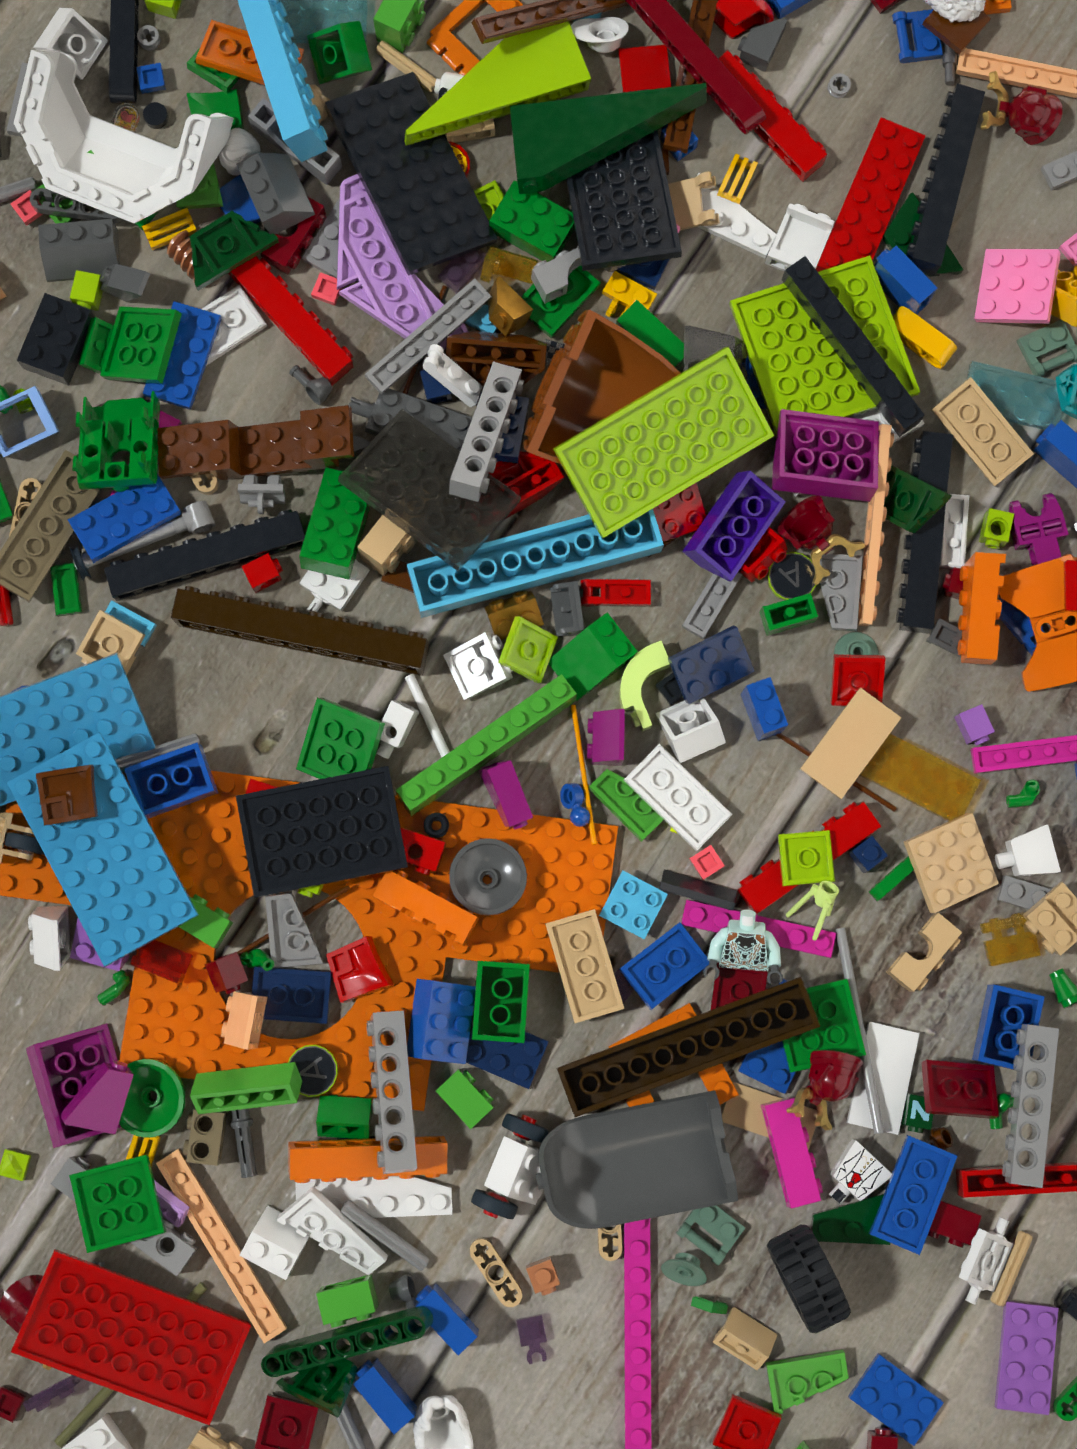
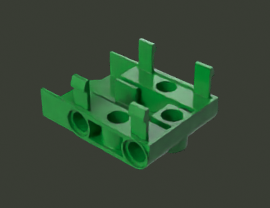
[72,391,160,492]

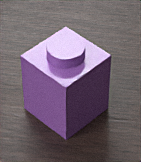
[954,704,995,746]

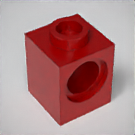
[241,553,283,593]

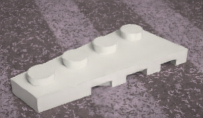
[697,173,777,259]
[276,1186,388,1275]

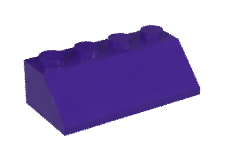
[682,471,786,581]

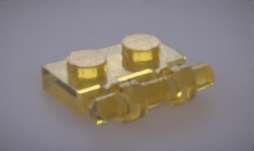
[980,913,1041,966]

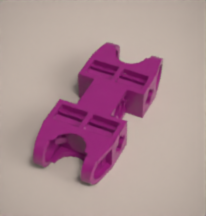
[1009,493,1069,566]

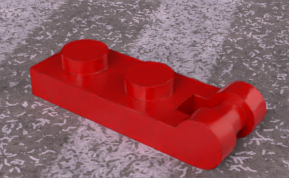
[580,579,651,607]

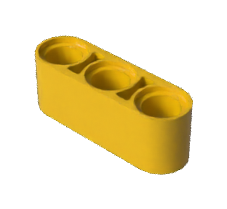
[893,306,957,369]

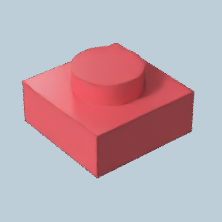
[11,190,43,226]
[311,272,342,306]
[689,845,725,880]

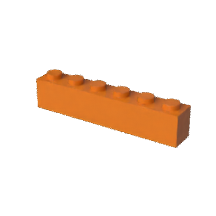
[288,1136,448,1183]

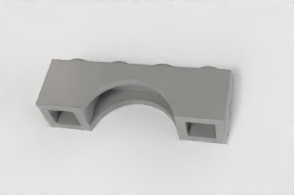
[248,98,342,185]
[531,247,625,303]

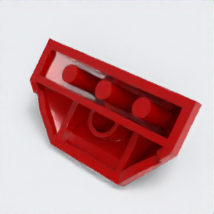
[465,451,564,528]

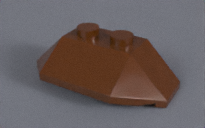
[446,331,547,386]

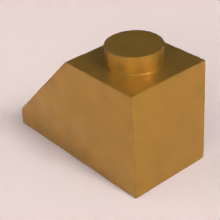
[488,276,533,336]

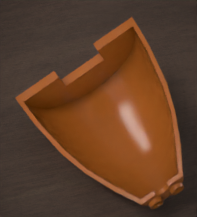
[523,309,714,479]

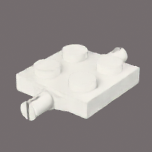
[299,559,370,612]
[959,1217,1013,1305]

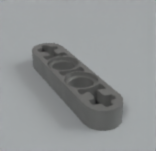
[30,188,124,223]

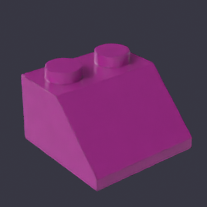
[587,709,625,766]

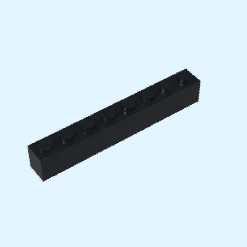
[905,83,985,276]
[782,256,925,437]
[896,431,953,634]
[104,510,305,601]

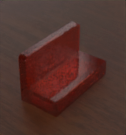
[130,940,193,984]

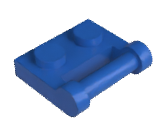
[892,9,943,63]

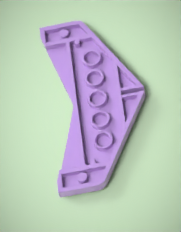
[337,174,468,350]

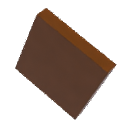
[922,10,991,55]

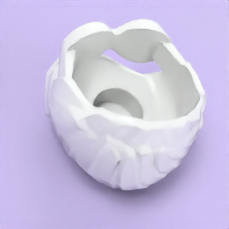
[219,128,261,175]

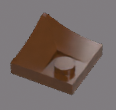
[36,765,98,826]

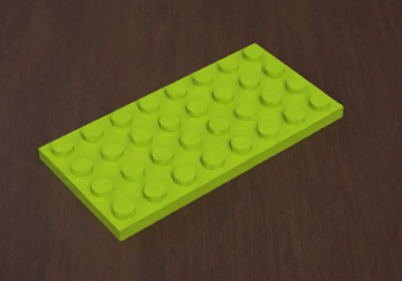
[553,347,774,538]

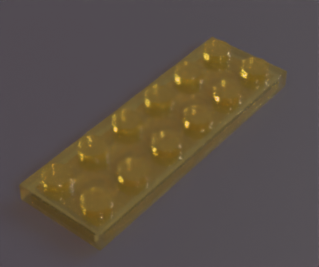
[859,734,981,822]

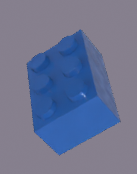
[124,742,218,819]
[407,979,476,1064]
[972,984,1045,1070]

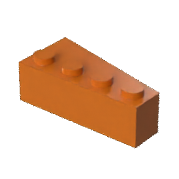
[957,552,1006,665]
[373,870,479,946]

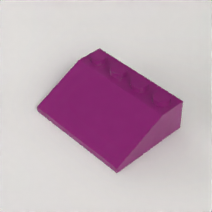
[772,409,879,502]
[26,1024,121,1148]

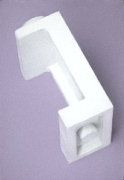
[765,204,835,271]

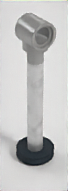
[70,501,215,581]

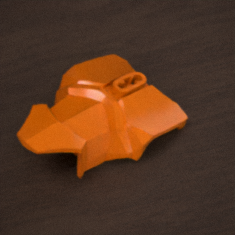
[999,554,1077,692]

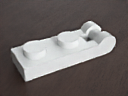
[423,344,483,407]

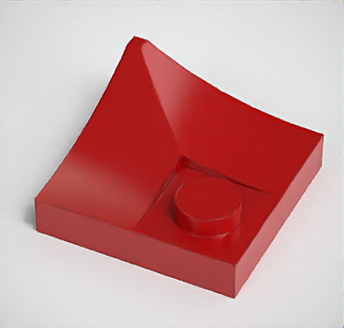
[326,936,394,1003]

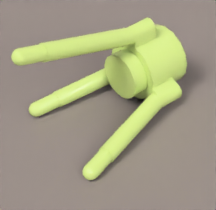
[786,881,839,941]

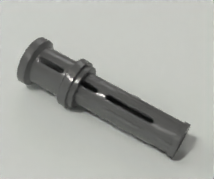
[230,1109,258,1178]

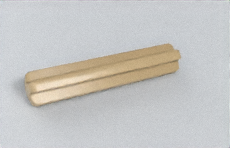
[376,41,436,92]
[991,1231,1033,1307]

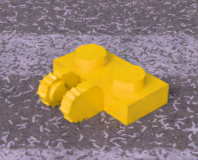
[602,271,657,317]

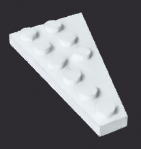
[295,1176,453,1218]

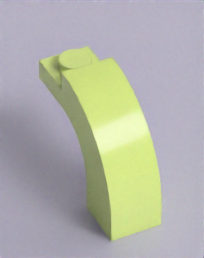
[619,641,670,732]

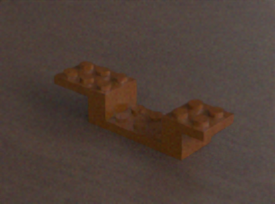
[157,405,354,480]

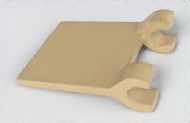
[668,171,720,231]

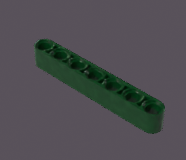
[261,1306,433,1377]

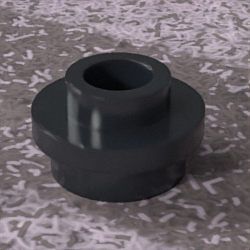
[424,813,449,838]

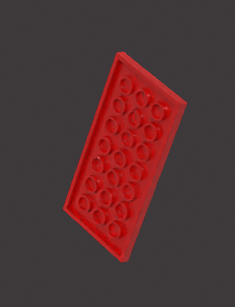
[11,1249,251,1426]

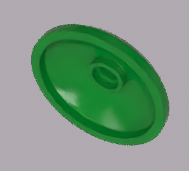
[119,1059,185,1138]

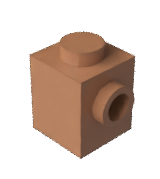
[526,1256,560,1296]

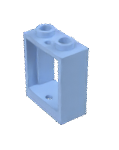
[0,386,60,457]

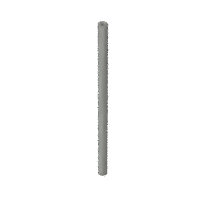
[835,928,884,1134]

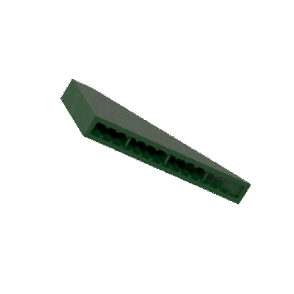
[510,83,707,194]

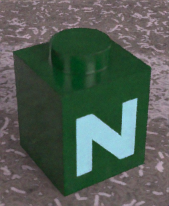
[901,1094,933,1133]

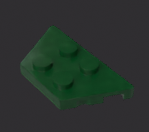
[882,192,964,277]
[190,211,279,291]
[884,465,952,534]
[276,1349,359,1418]

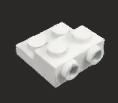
[443,632,513,700]

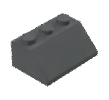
[236,153,315,235]
[38,219,120,282]

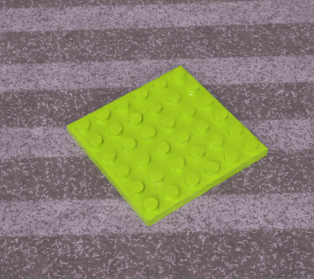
[729,255,920,436]

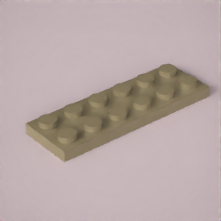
[0,449,102,603]

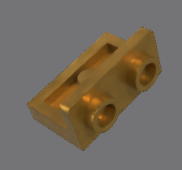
[484,590,544,640]

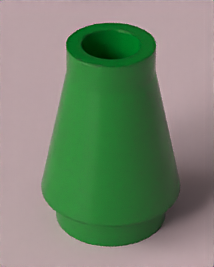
[1049,968,1077,1009]

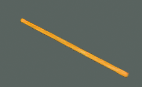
[571,705,597,845]

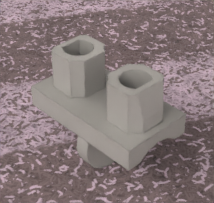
[238,475,286,514]

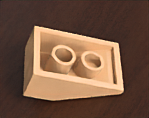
[221,992,267,1050]

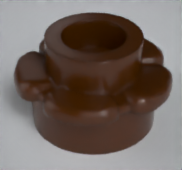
[929,1127,953,1151]

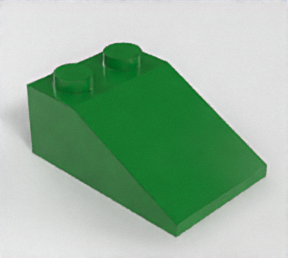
[548,612,638,701]

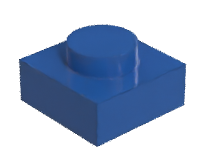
[137,63,166,94]

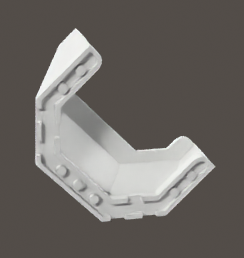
[14,50,234,223]

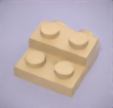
[76,610,145,675]
[1022,882,1077,956]

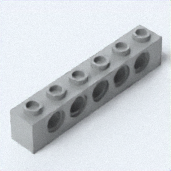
[449,362,525,502]
[366,1011,417,1174]
[1002,1024,1059,1188]
[51,1156,199,1276]

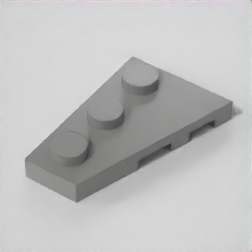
[820,554,863,631]
[265,891,323,968]

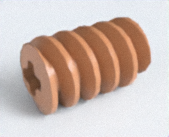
[167,230,195,282]

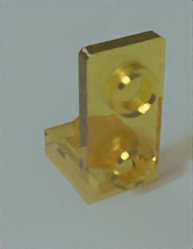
[480,247,538,283]

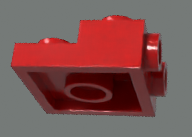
[739,527,788,583]

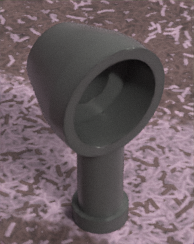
[289,365,333,405]
[389,1274,421,1324]

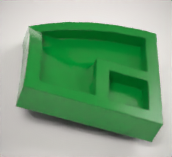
[186,89,244,130]

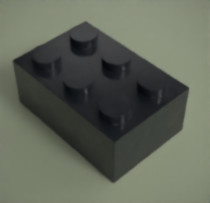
[17,293,95,386]

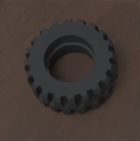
[767,1224,851,1333]

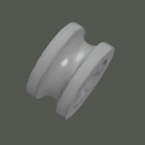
[137,25,161,51]
[827,73,851,98]

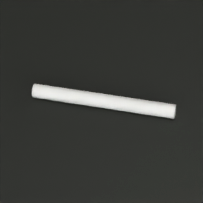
[405,674,450,757]

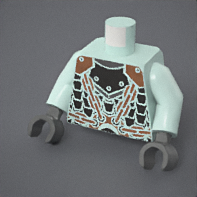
[703,910,783,984]

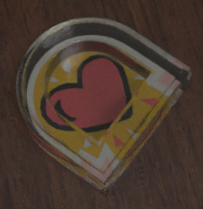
[111,103,140,132]

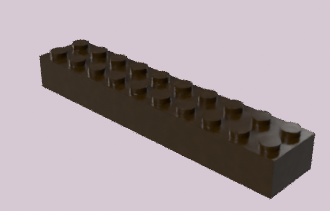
[171,586,429,676]
[557,976,820,1117]

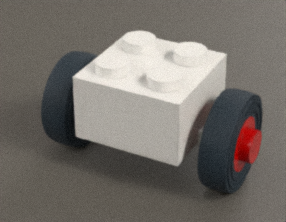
[471,1113,549,1220]

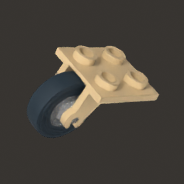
[0,812,45,864]

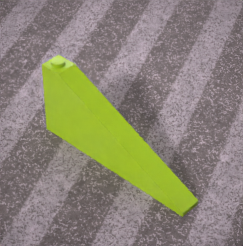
[404,21,591,146]

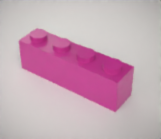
[760,1097,823,1209]

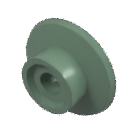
[834,632,879,655]
[661,1253,707,1286]

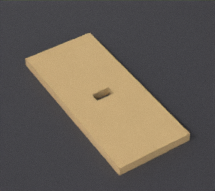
[722,1081,817,1150]

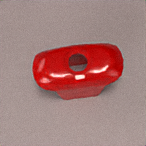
[714,0,774,39]

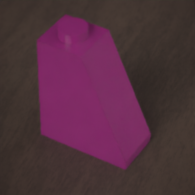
[478,760,533,830]
[61,1061,134,1134]

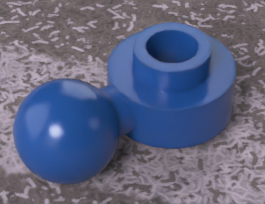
[560,783,590,827]

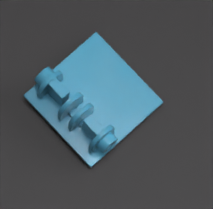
[599,870,668,939]

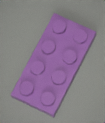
[995,1301,1059,1415]

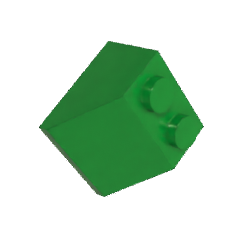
[307,21,372,85]

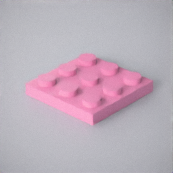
[974,249,1061,324]

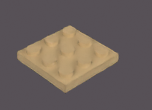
[904,813,999,913]

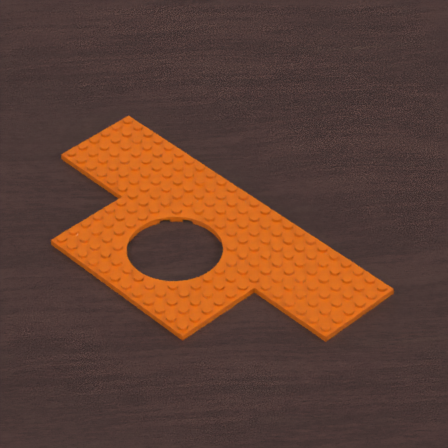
[0,771,618,1111]

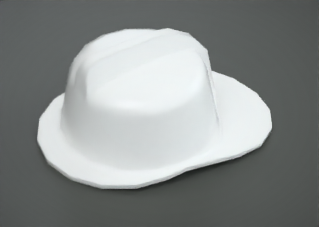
[571,17,629,53]

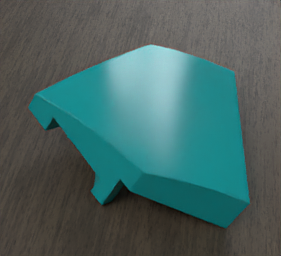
[1056,364,1077,419]

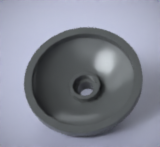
[449,839,527,916]

